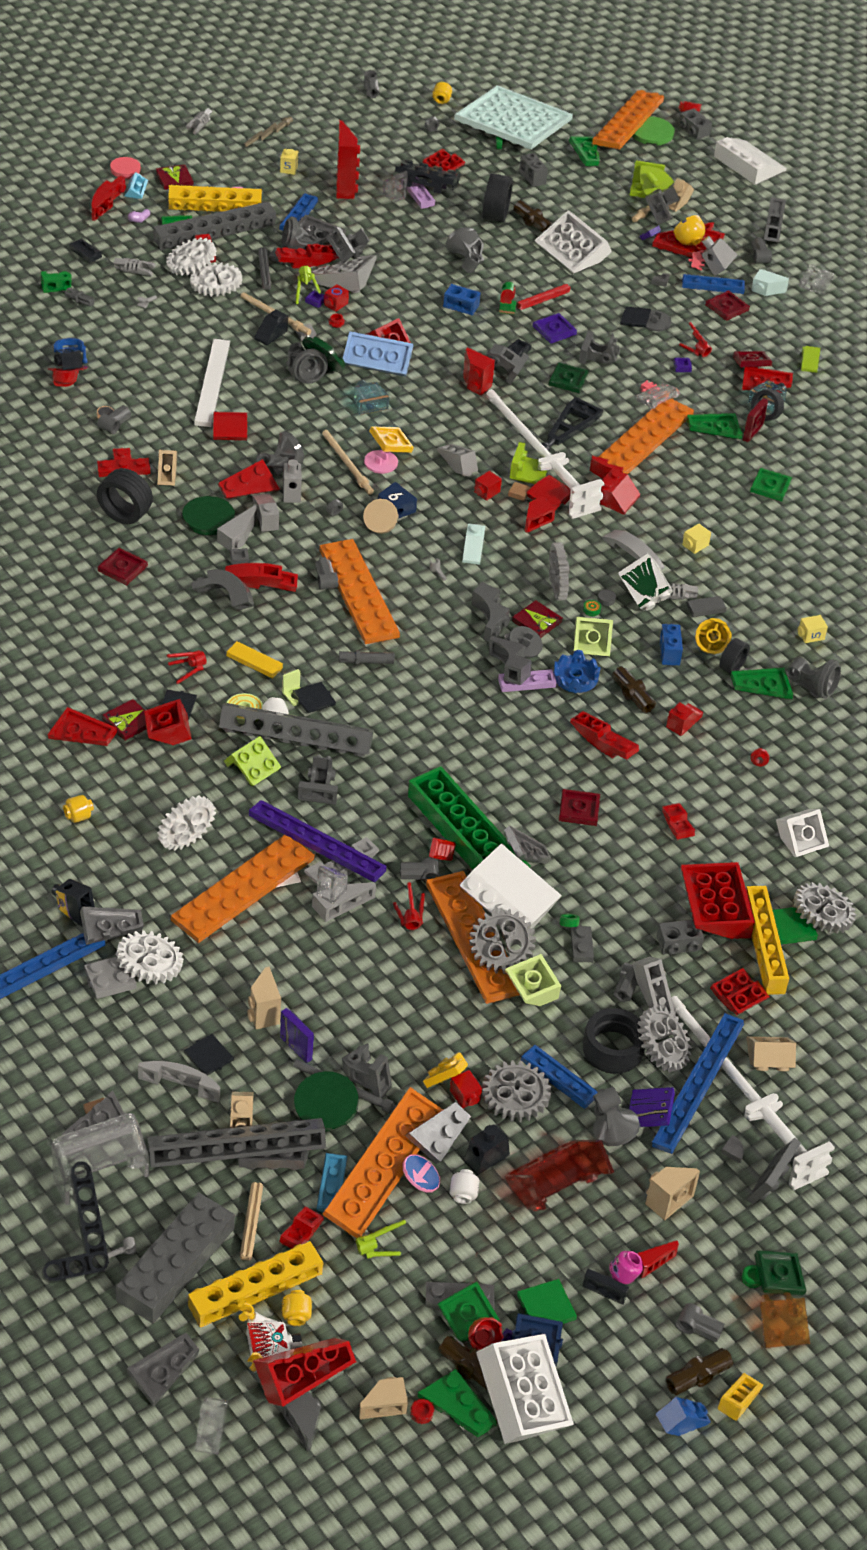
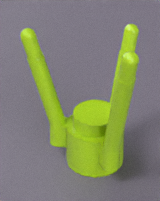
[295,266,321,304]
[355,1220,406,1259]

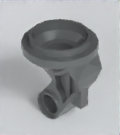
[282,216,327,249]
[446,228,484,273]
[286,342,328,384]
[256,431,304,475]
[786,657,841,699]
[593,1086,640,1146]

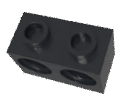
[54,347,83,370]

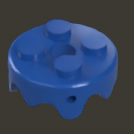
[553,650,601,693]

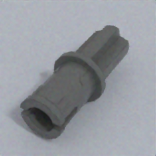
[65,287,95,307]

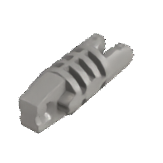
[186,108,213,135]
[114,258,156,277]
[667,583,698,600]

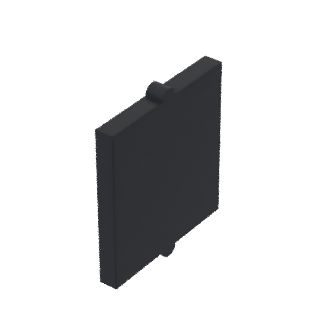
[620,306,651,327]
[293,682,336,714]
[162,689,197,720]
[184,1034,234,1076]

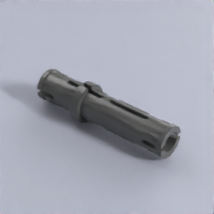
[338,650,395,665]

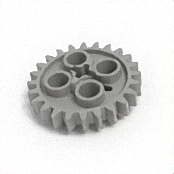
[549,542,569,601]
[793,882,856,934]
[470,908,536,974]
[637,1005,692,1072]
[482,1060,551,1122]

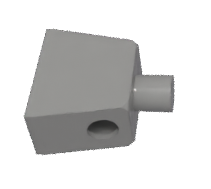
[702,236,737,276]
[283,459,302,503]

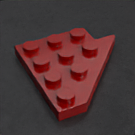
[653,222,725,259]

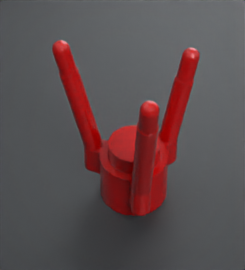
[679,322,712,357]
[167,650,207,684]
[393,882,425,930]

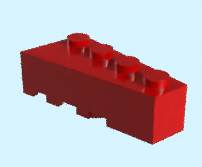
[253,1338,356,1407]

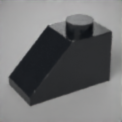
[254,309,288,346]

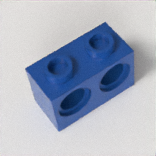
[443,284,481,316]
[659,624,683,666]

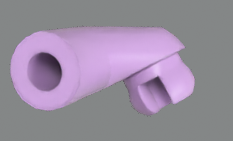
[128,209,150,223]

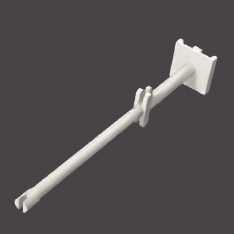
[486,390,604,519]
[671,996,835,1191]

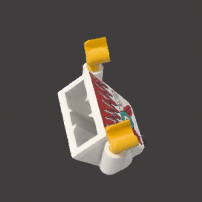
[239,1303,302,1373]

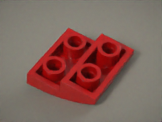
[422,148,465,171]
[213,412,247,441]
[526,475,571,510]
[710,968,770,1015]

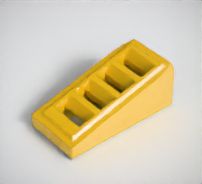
[718,1373,763,1421]

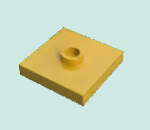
[369,426,414,453]

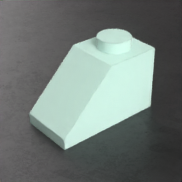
[751,269,789,296]
[462,524,485,565]

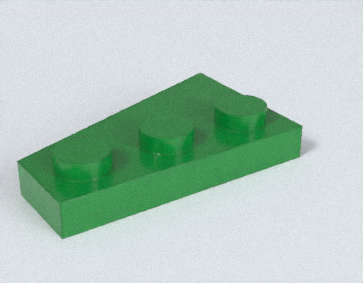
[569,136,600,167]
[686,413,743,439]
[730,668,793,699]
[417,1369,497,1438]

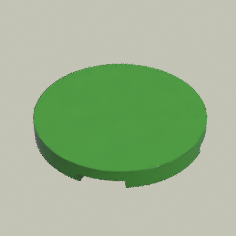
[633,116,674,145]

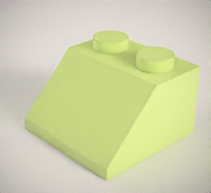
[574,617,613,656]
[505,954,561,1006]

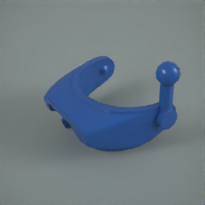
[54,338,88,364]

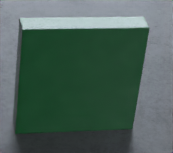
[548,362,589,394]
[754,1250,807,1296]

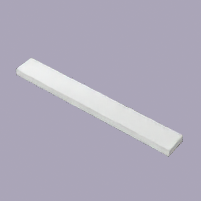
[195,339,230,427]

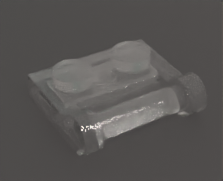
[798,264,834,295]
[636,383,680,409]

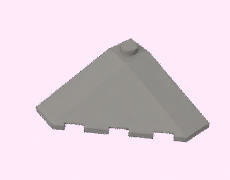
[310,255,377,293]

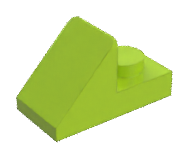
[801,346,820,373]

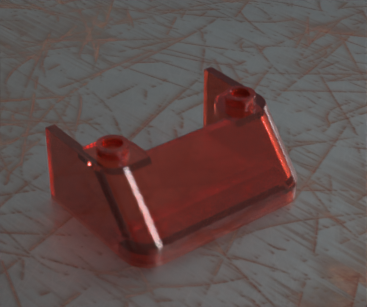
[504,1140,614,1212]

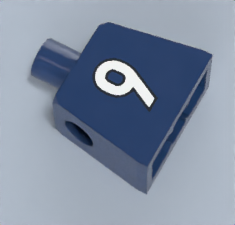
[377,482,417,519]

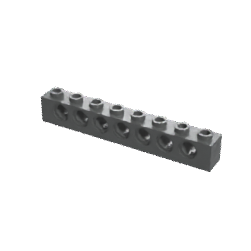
[153,201,276,250]
[219,703,374,757]
[148,1118,326,1168]

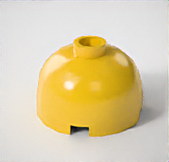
[673,215,705,245]
[695,618,732,655]

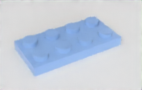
[343,331,413,377]

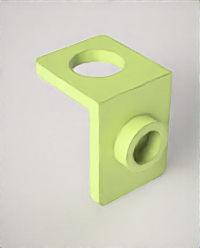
[282,669,301,706]

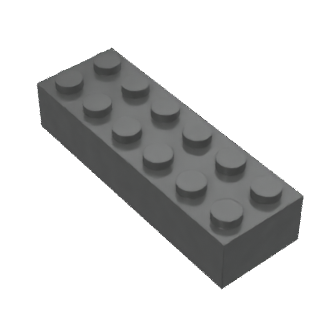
[116,1192,235,1324]

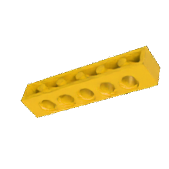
[168,185,262,212]
[746,886,789,995]
[188,1241,323,1328]

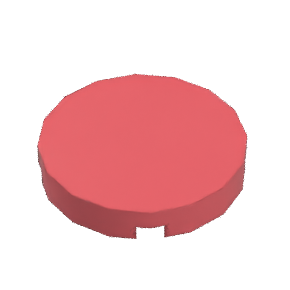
[110,157,141,179]

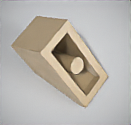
[158,450,177,486]
[359,1377,408,1419]

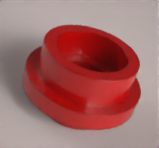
[328,313,345,328]
[750,748,770,767]

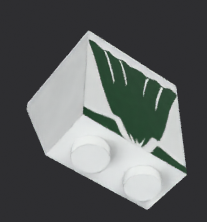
[618,553,673,611]

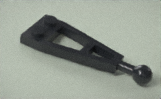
[541,397,603,453]

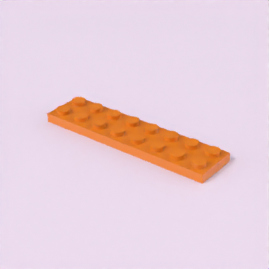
[593,90,664,149]
[599,396,694,474]
[319,539,400,644]
[171,835,315,943]
[426,871,520,1004]
[322,1087,443,1238]

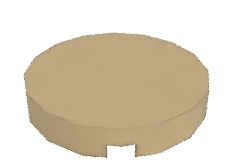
[363,499,399,534]

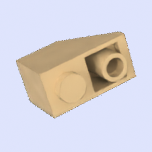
[669,178,694,212]
[230,1092,254,1128]

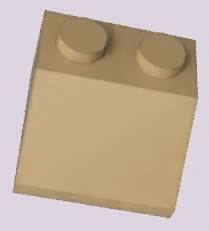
[247,967,281,1029]
[747,1036,796,1071]
[645,1167,700,1221]

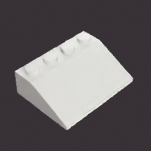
[714,137,786,185]
[535,210,612,273]
[460,844,562,932]
[476,1334,574,1444]

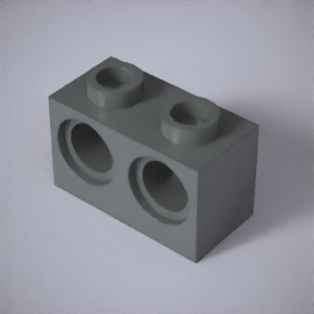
[678,108,712,140]
[519,153,548,187]
[656,920,704,955]

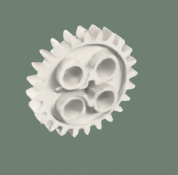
[166,238,217,276]
[190,262,242,297]
[157,795,216,851]
[116,930,184,985]

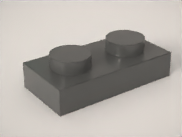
[570,926,594,963]

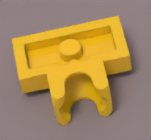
[423,1052,468,1088]

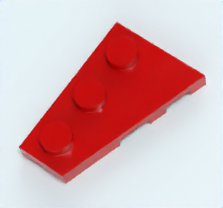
[742,367,793,391]
[218,459,280,499]
[47,707,117,746]

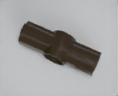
[513,200,552,233]
[612,666,656,714]
[438,1335,488,1390]
[665,1348,734,1396]

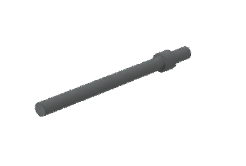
[293,1059,397,1114]

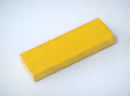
[226,641,283,679]

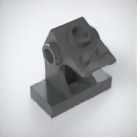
[645,187,680,225]
[327,227,370,263]
[579,331,620,364]
[486,344,529,385]
[298,755,338,805]
[342,1043,392,1098]

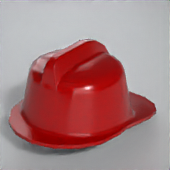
[48,366,88,387]

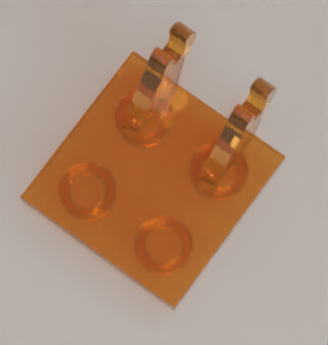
[760,1292,810,1348]

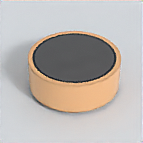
[97,406,114,419]

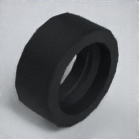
[751,389,784,421]
[719,638,750,674]

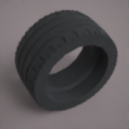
[482,174,513,222]
[96,468,153,524]
[583,1008,645,1074]

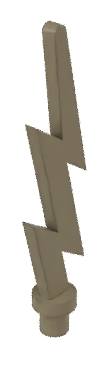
[244,116,293,147]

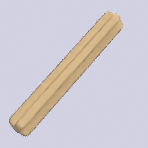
[240,1182,263,1261]

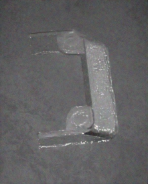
[51,1113,149,1205]

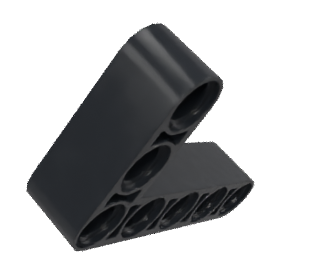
[42,1161,109,1283]

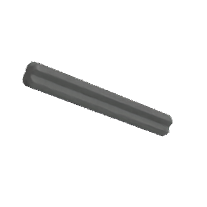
[258,247,271,290]

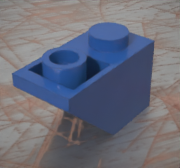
[656,1397,711,1436]

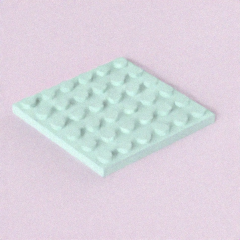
[455,85,573,149]

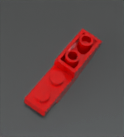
[92,175,126,221]
[275,244,339,268]
[225,563,298,592]
[570,711,639,760]

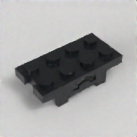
[395,159,461,194]

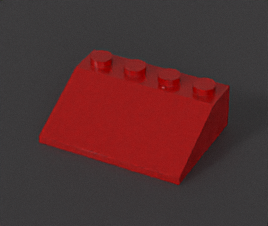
[336,120,361,199]
[680,862,755,939]

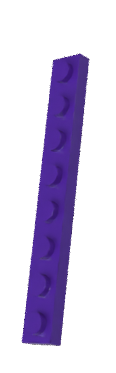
[249,800,386,883]

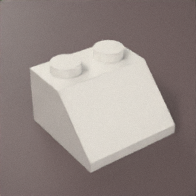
[776,809,829,857]

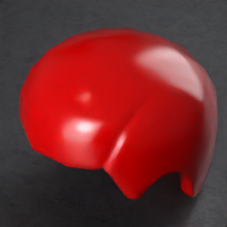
[679,101,702,113]
[468,1317,504,1351]

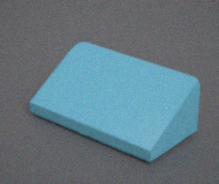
[124,172,148,199]

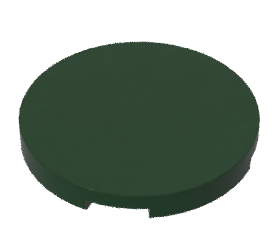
[302,335,345,373]
[182,496,235,535]
[294,1071,359,1132]

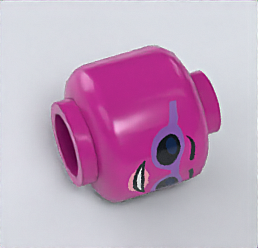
[609,1250,643,1285]

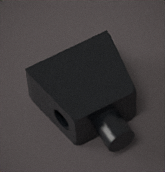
[464,1124,510,1175]

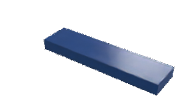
[279,193,318,231]
[682,274,745,294]
[521,1045,597,1109]

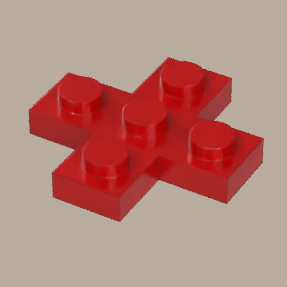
[97,448,151,477]

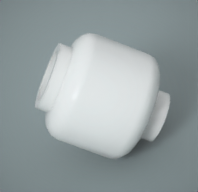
[262,697,289,726]
[449,1169,480,1204]

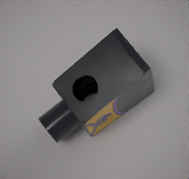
[51,879,95,927]

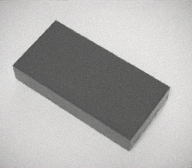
[687,596,727,617]

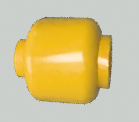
[432,82,452,104]
[63,795,94,823]
[282,1290,312,1326]

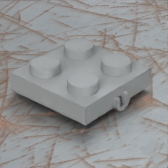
[84,956,137,999]

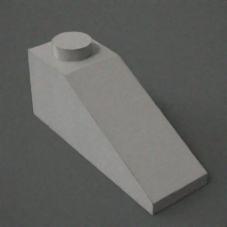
[437,443,478,476]
[252,493,279,532]
[217,505,257,551]
[312,882,376,922]
[632,956,676,1017]

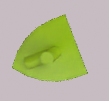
[640,166,675,196]

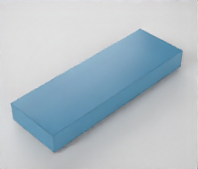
[317,1153,347,1213]

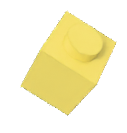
[280,149,299,175]
[682,524,711,554]
[798,615,828,643]

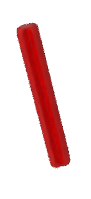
[517,284,570,310]

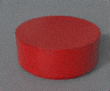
[410,1399,434,1424]

